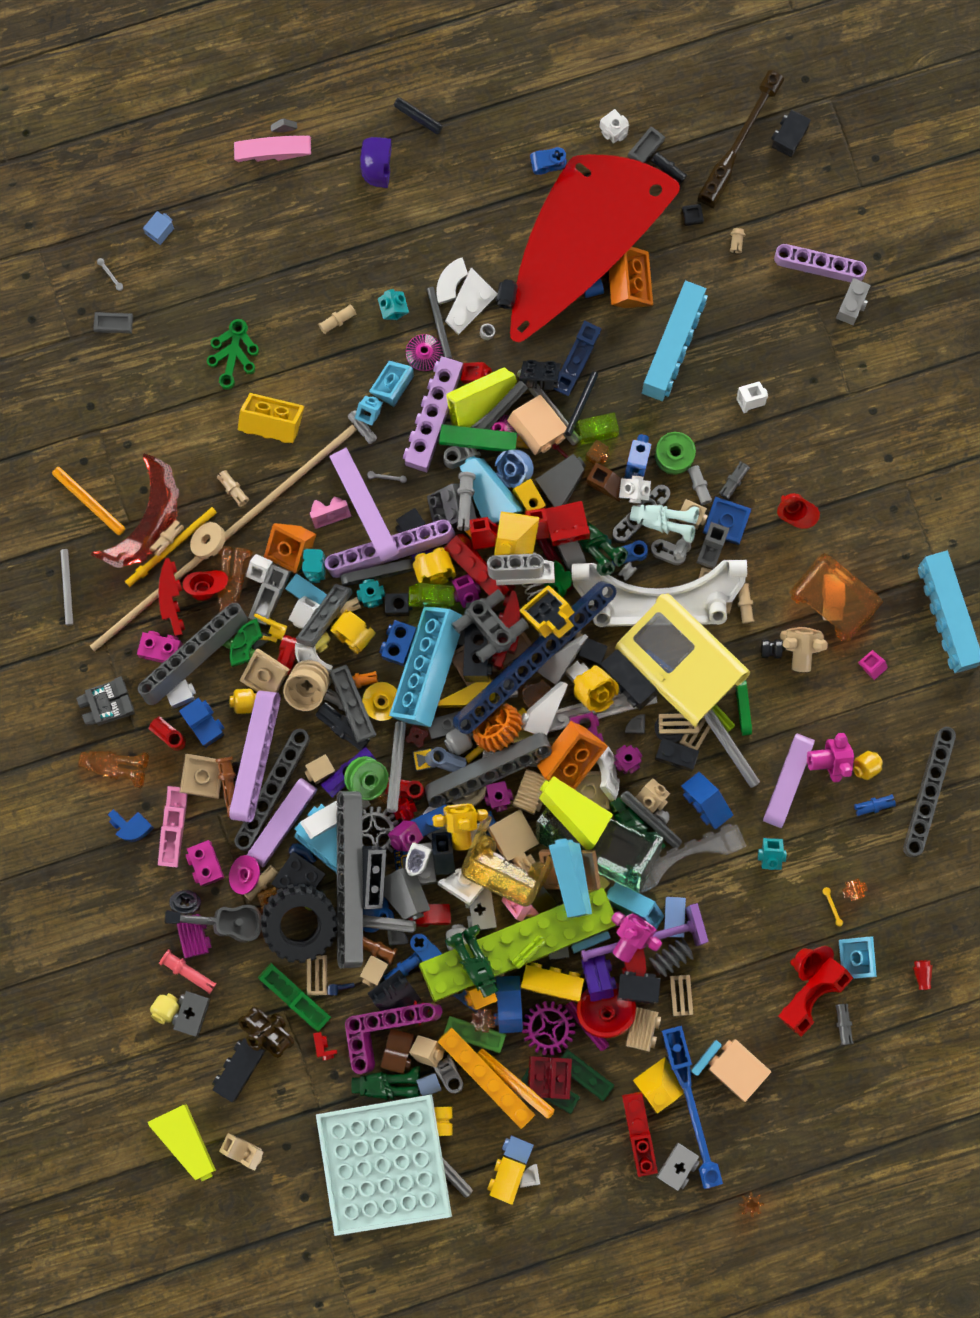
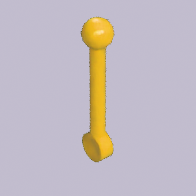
[822,887,843,927]

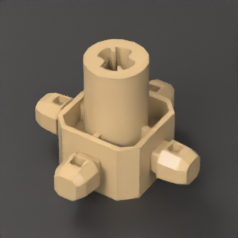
[780,627,828,672]

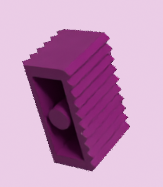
[177,914,212,959]

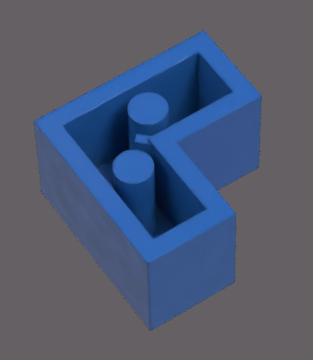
[179,698,225,748]
[681,772,733,829]

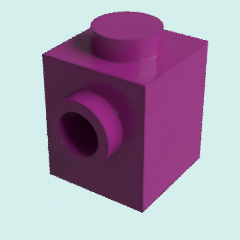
[387,820,424,852]

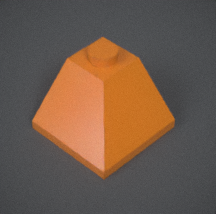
[264,523,316,574]

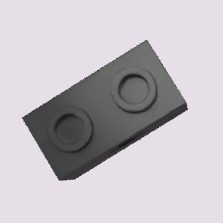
[172,991,211,1037]

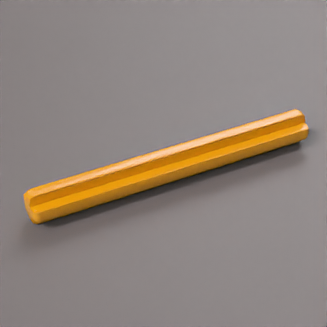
[52,467,125,535]
[477,1049,555,1119]

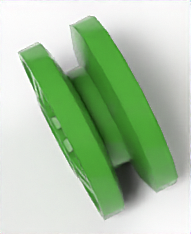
[655,432,696,475]
[344,756,388,801]

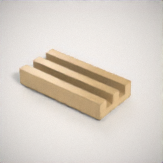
[659,714,699,734]
[679,717,711,750]
[307,955,327,995]
[670,975,693,1016]

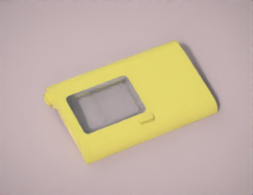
[615,593,750,727]

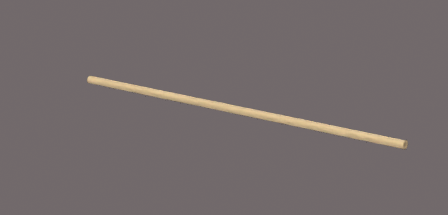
[90,425,357,652]

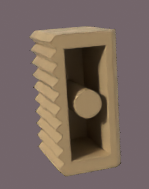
[512,769,548,815]
[626,1007,661,1052]

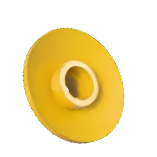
[362,682,397,721]

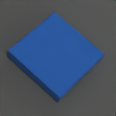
[703,496,751,545]

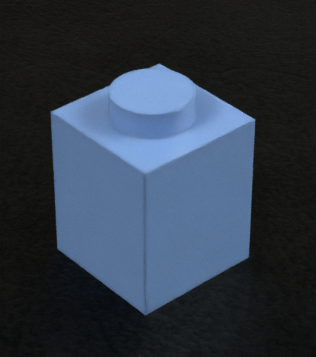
[143,211,174,245]
[502,1135,534,1164]

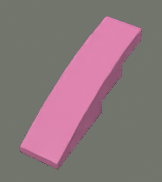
[234,136,311,162]
[158,786,188,867]

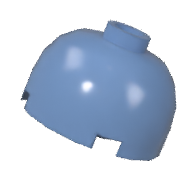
[495,449,534,488]

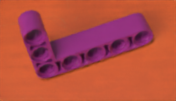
[345,1003,442,1074]

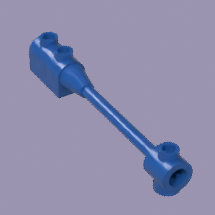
[661,1026,723,1189]

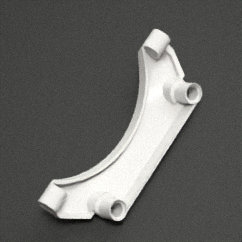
[572,560,747,627]

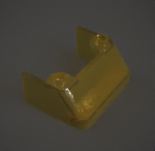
[461,816,553,907]

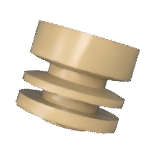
[283,660,330,711]

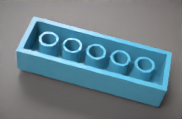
[642,280,708,401]
[918,550,980,674]
[389,606,463,727]

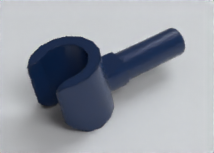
[327,983,355,996]

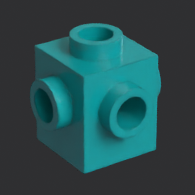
[378,289,409,320]
[357,579,385,608]
[758,838,787,870]

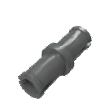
[719,461,750,500]
[835,1004,854,1045]

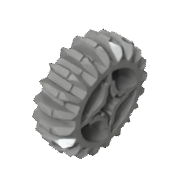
[362,806,399,857]

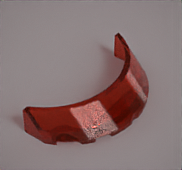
[91,453,179,568]

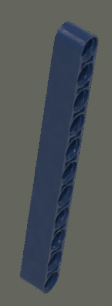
[453,581,617,734]

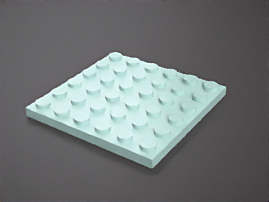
[316,1095,452,1236]

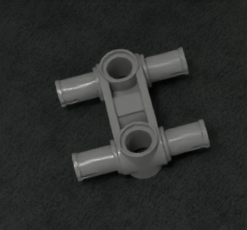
[452,589,529,663]

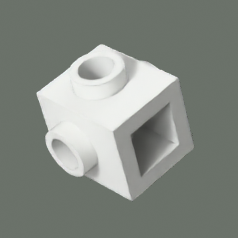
[600,109,629,144]
[619,476,651,503]

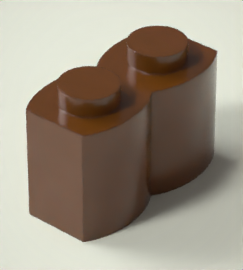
[380,1028,416,1074]

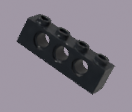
[463,603,494,682]

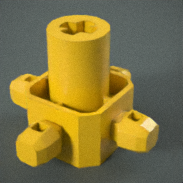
[432,803,488,850]

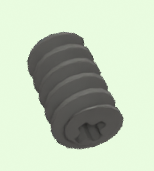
[649,937,693,977]

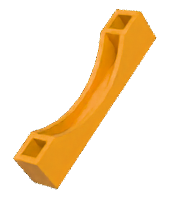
[437,1027,535,1129]

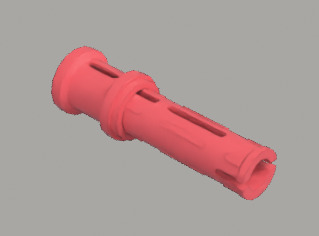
[159,949,217,994]

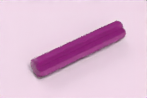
[565,1001,609,1051]

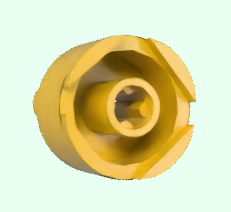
[412,547,456,588]
[330,609,376,654]
[573,666,619,712]

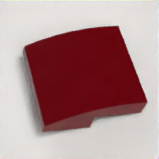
[528,1056,572,1099]

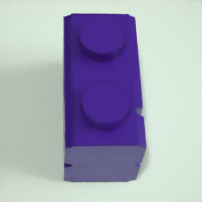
[581,955,617,1002]

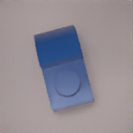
[108,809,154,842]

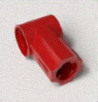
[277,635,297,675]
[148,716,186,751]
[385,777,425,801]

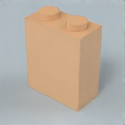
[507,394,567,455]
[708,1039,771,1102]

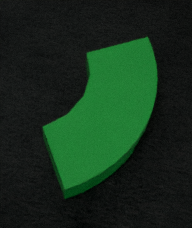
[230,618,263,667]

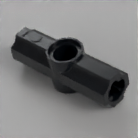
[315,702,371,751]

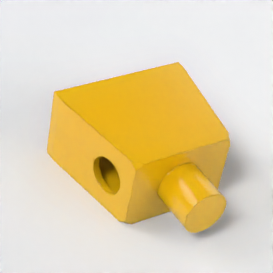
[511,479,546,513]

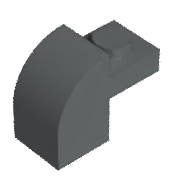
[697,522,729,569]

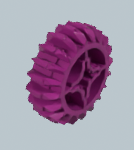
[522,1001,575,1055]

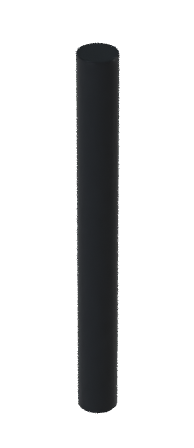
[564,371,598,436]

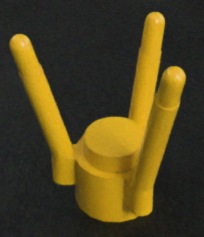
[254,614,288,643]

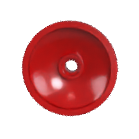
[577,983,637,1038]

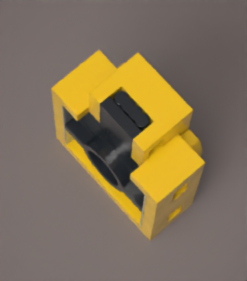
[519,585,575,638]

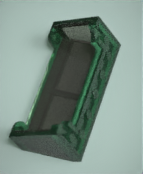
[536,807,664,893]

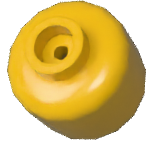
[229,689,257,714]
[853,751,883,780]

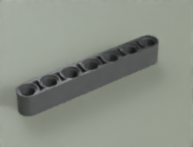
[138,603,248,705]
[903,727,956,857]
[235,729,310,851]
[424,733,552,808]

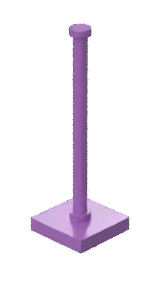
[581,903,709,962]

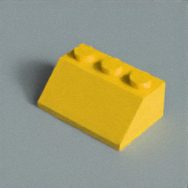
[238,393,304,443]
[521,962,584,1002]

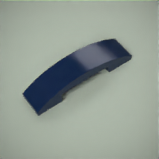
[554,321,602,397]

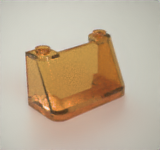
[788,553,883,642]

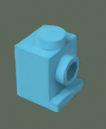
[355,395,383,425]

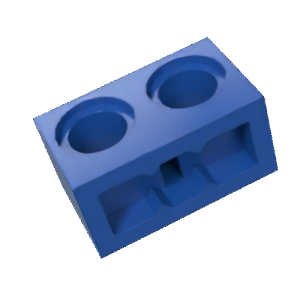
[380,620,417,667]

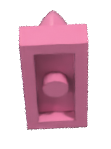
[310,496,351,529]
[501,884,539,921]

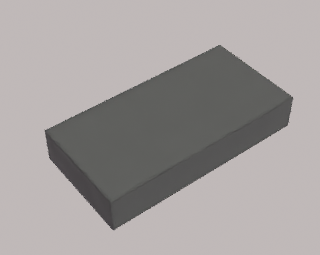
[628,127,666,163]
[94,312,133,334]

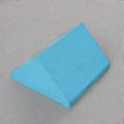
[369,361,414,407]
[839,937,877,979]

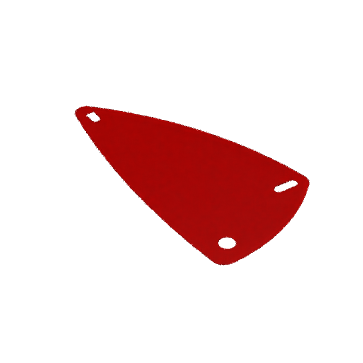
[510,154,680,342]

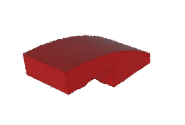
[408,904,451,927]

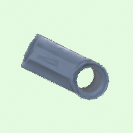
[425,747,467,772]
[416,1073,441,1096]

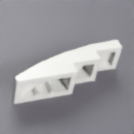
[300,800,371,839]

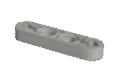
[612,485,670,543]

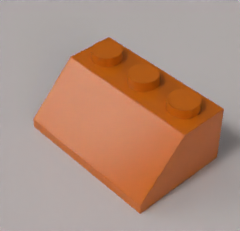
[608,247,653,308]
[537,721,608,790]

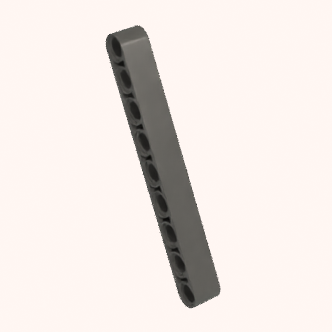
[337,791,363,969]

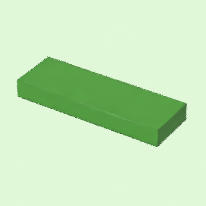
[444,1016,506,1053]

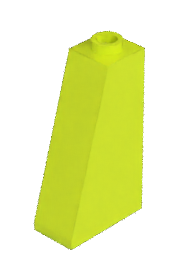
[446,367,517,427]
[539,776,613,850]
[148,1104,216,1181]

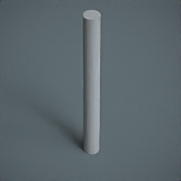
[60,549,73,626]

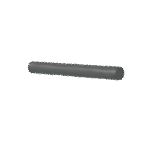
[427,287,452,359]

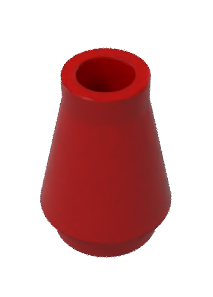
[913,960,933,990]

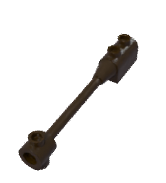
[697,70,784,209]

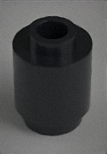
[496,279,518,309]

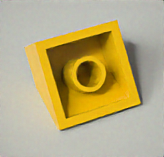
[487,1156,526,1204]

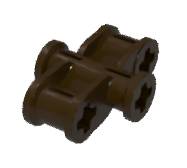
[238,1007,294,1058]

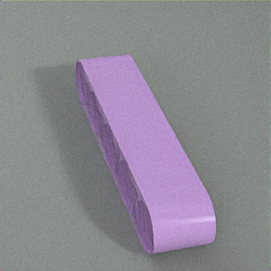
[774,244,867,282]
[763,733,815,828]
[247,778,317,868]

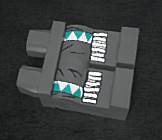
[76,676,135,726]

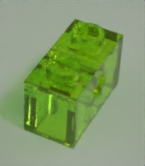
[577,412,619,445]
[409,583,454,608]

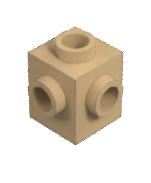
[635,778,670,813]

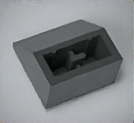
[427,484,476,531]

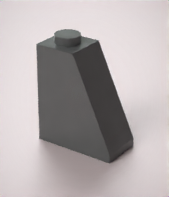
[536,454,586,507]
[383,866,430,921]

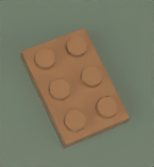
[539,849,601,890]

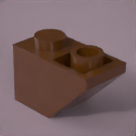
[586,463,622,502]

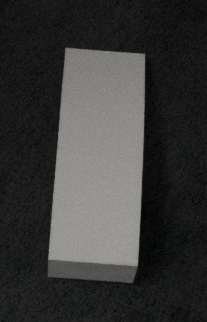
[248,564,291,625]

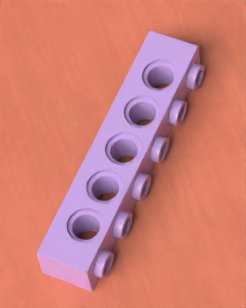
[403,356,463,472]

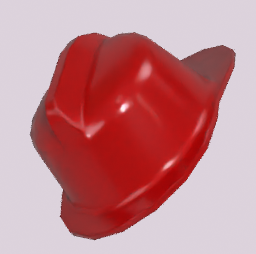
[777,493,820,529]
[182,570,228,601]
[790,946,834,981]

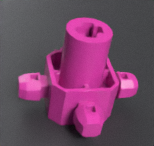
[807,733,854,782]
[611,912,662,962]

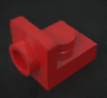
[461,362,492,384]
[313,1032,338,1060]

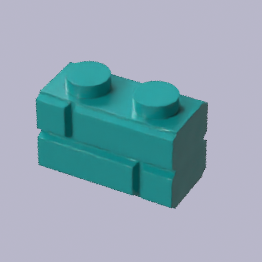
[302,549,326,583]

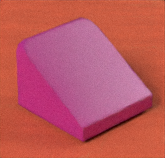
[858,650,888,680]

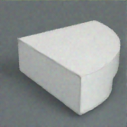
[520,1164,540,1188]

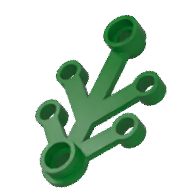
[207,319,259,390]

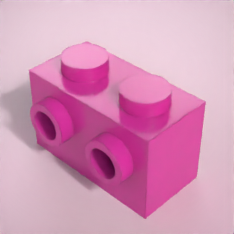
[137,631,183,663]
[186,840,225,887]

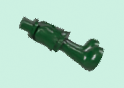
[579,521,628,576]
[609,796,666,866]
[445,924,498,998]
[351,1066,421,1100]

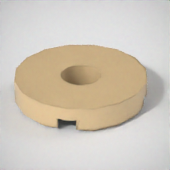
[190,522,225,559]

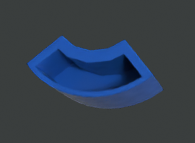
[494,976,523,1033]

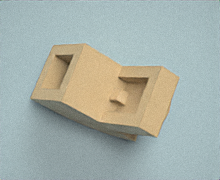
[219,1133,263,1171]

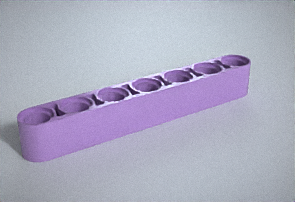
[330,448,400,562]
[325,520,455,578]
[230,690,280,822]

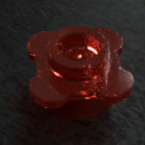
[406,725,428,748]

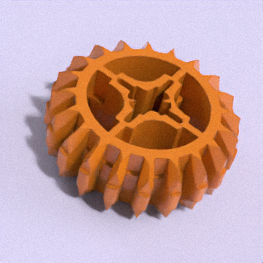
[472,703,523,753]

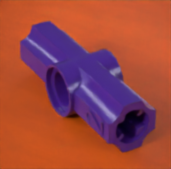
[321,747,376,798]

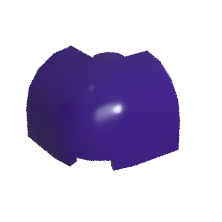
[360,137,392,188]

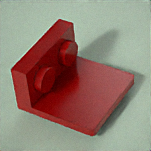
[545,501,590,546]

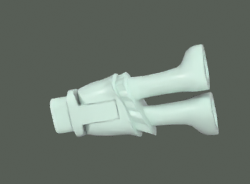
[630,504,699,543]

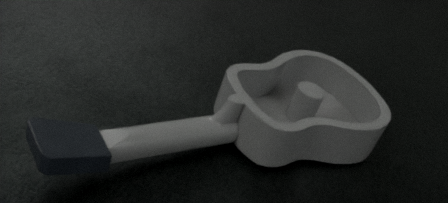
[164,905,261,943]

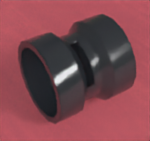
[761,639,782,659]

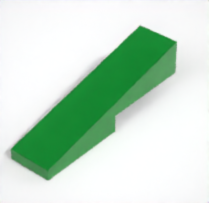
[258,963,331,1032]

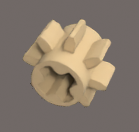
[511,852,536,877]

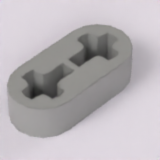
[651,539,686,565]

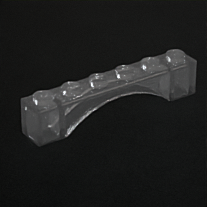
[628,823,747,894]

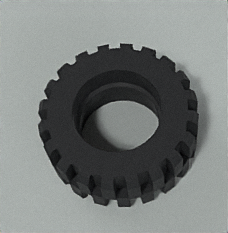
[261,884,338,963]

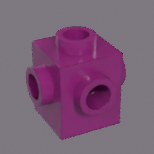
[452,574,481,608]
[613,745,643,774]
[484,781,513,812]

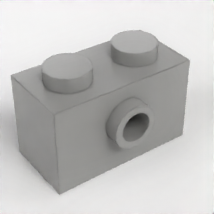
[836,278,871,325]

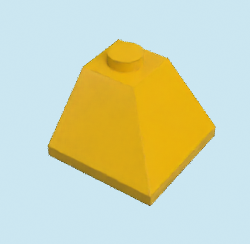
[494,511,539,555]
[633,1057,684,1113]

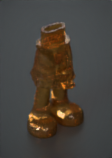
[217,546,253,612]
[78,750,149,789]

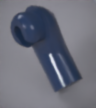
[289,843,317,864]

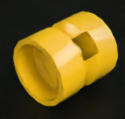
[434,1107,453,1136]

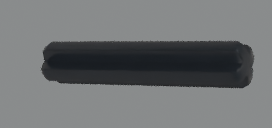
[394,97,443,134]

